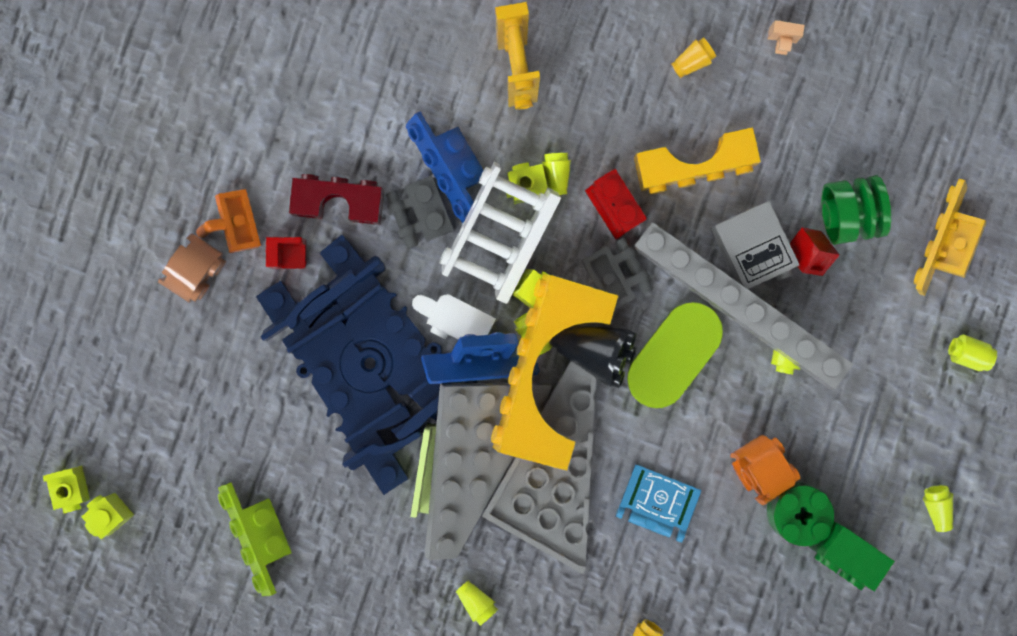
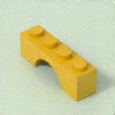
[634,127,761,195]

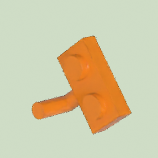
[196,189,261,253]

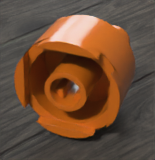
[730,435,800,505]

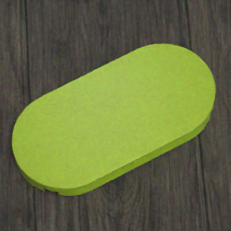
[627,302,723,408]

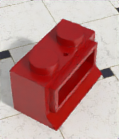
[585,169,647,240]

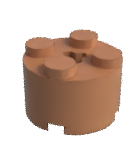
[158,233,227,303]

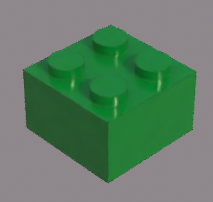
[809,521,895,592]

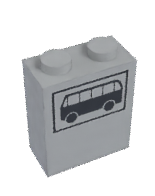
[710,201,799,293]

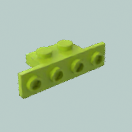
[218,482,292,597]

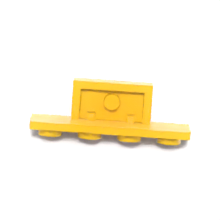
[914,178,986,296]

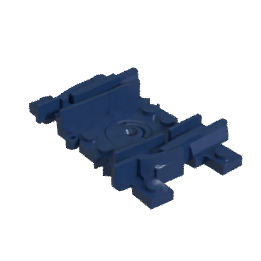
[256,235,478,495]

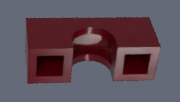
[289,174,384,225]

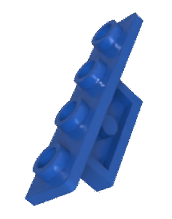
[405,111,484,224]
[421,332,540,384]

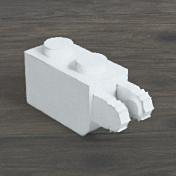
[412,294,496,340]

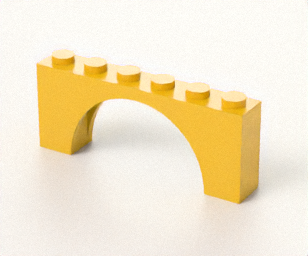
[491,274,618,471]

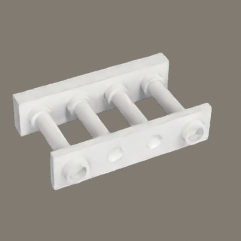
[439,162,561,304]

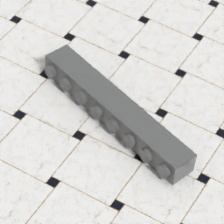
[635,222,854,391]

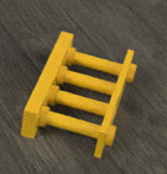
[495,2,540,110]

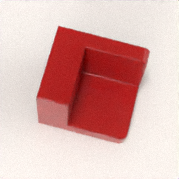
[789,227,840,276]
[266,237,306,269]

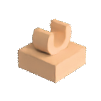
[767,20,805,55]

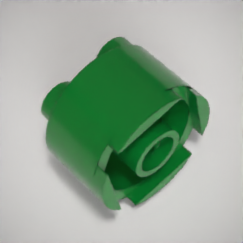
[767,482,834,547]

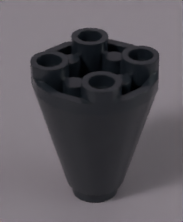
[551,325,637,388]

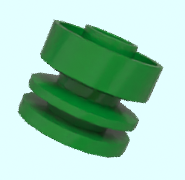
[821,175,891,245]

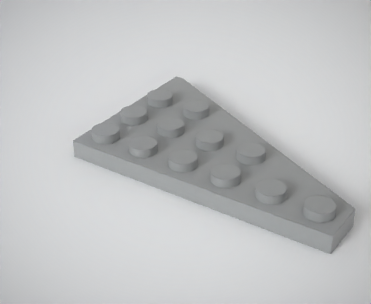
[482,361,596,574]
[425,382,552,560]

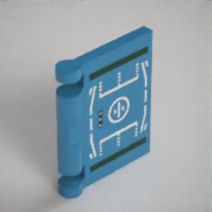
[615,464,702,543]

